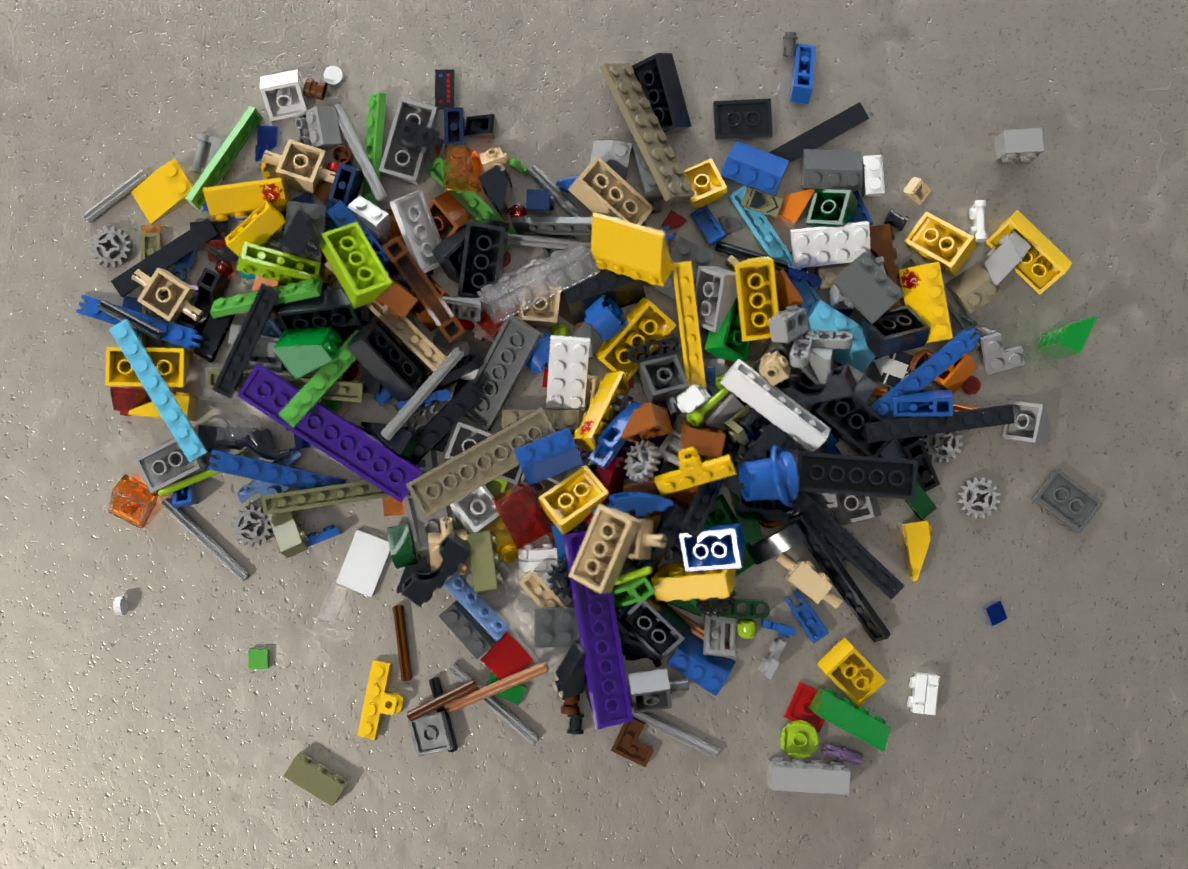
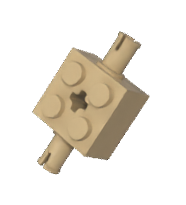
[262,139,336,194]
[132,268,203,322]
[428,517,471,591]
[626,519,667,560]
[776,552,843,609]

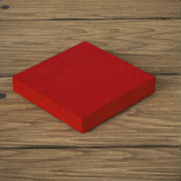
[480,632,534,680]
[784,682,825,733]

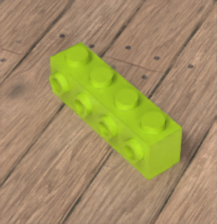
[236,242,321,284]

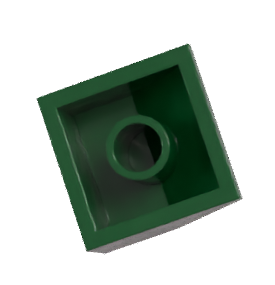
[806,189,858,227]

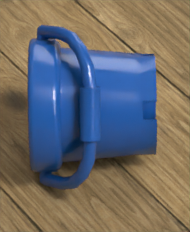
[739,446,799,507]

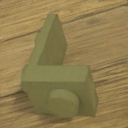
[724,405,761,446]

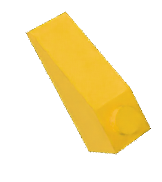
[901,520,933,581]

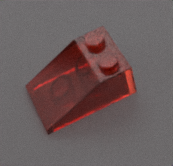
[492,481,552,549]

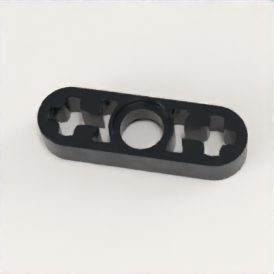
[626,335,682,363]

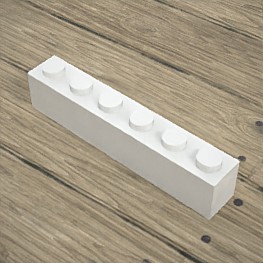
[721,359,831,453]

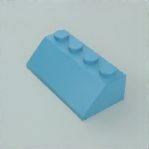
[804,300,876,372]

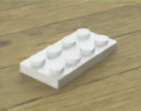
[390,189,441,273]
[790,221,871,269]
[546,335,590,411]

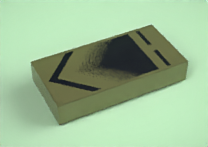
[741,187,784,218]

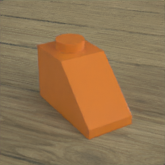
[778,188,815,226]

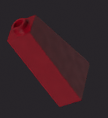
[582,451,627,526]

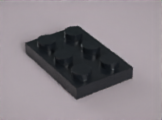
[713,98,773,141]

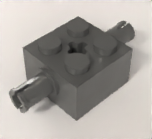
[637,349,689,417]
[628,668,689,713]

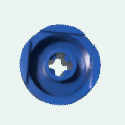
[584,295,629,341]
[526,331,551,374]

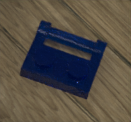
[786,267,822,287]

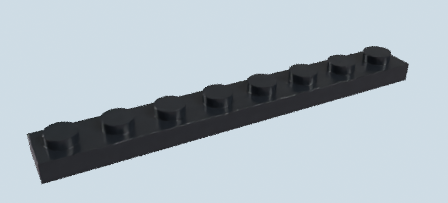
[863,404,1015,443]
[794,492,905,600]
[788,511,891,642]

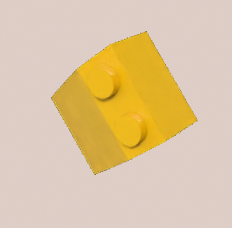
[131,158,194,225]
[904,211,977,277]
[129,392,198,421]
[538,465,609,535]
[817,637,886,707]

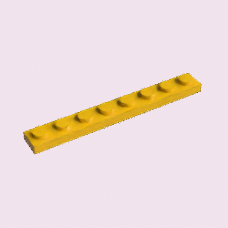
[672,261,710,414]

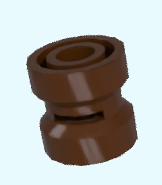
[303,77,327,101]
[332,145,354,164]
[560,694,580,715]

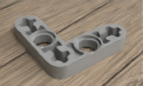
[790,330,853,368]

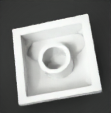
[450,485,504,534]

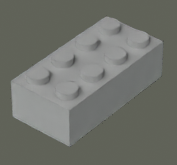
[379,97,439,185]
[445,422,523,485]
[767,757,850,795]

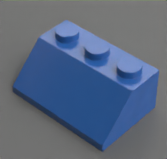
[721,141,789,196]
[514,428,583,486]
[679,523,745,572]
[666,631,735,696]

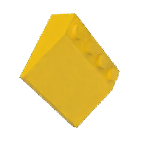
[591,213,673,286]

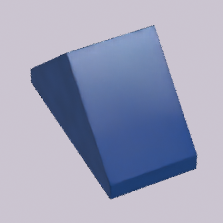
[172,483,199,508]

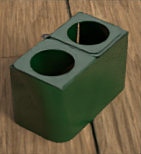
[387,524,418,569]

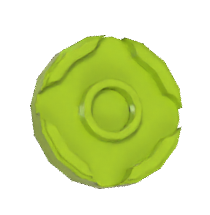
[780,720,819,759]

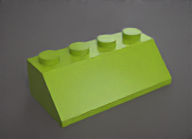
[320,222,392,308]

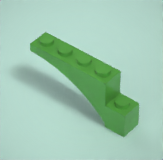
[574,576,655,608]

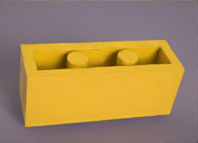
[225,200,285,256]

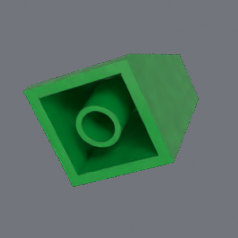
[273,327,343,379]

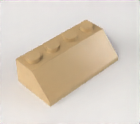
[568,156,654,226]
[569,504,641,594]

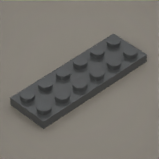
[464,313,542,432]

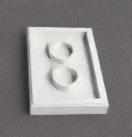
[336,529,390,597]

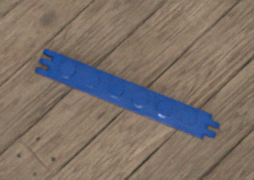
[76,294,203,349]
[869,327,981,419]
[208,450,346,490]

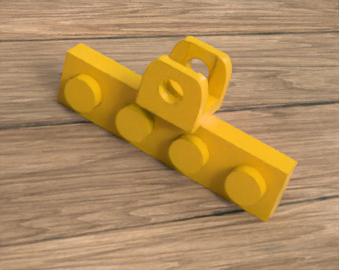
[655,447,736,496]
[357,660,404,740]

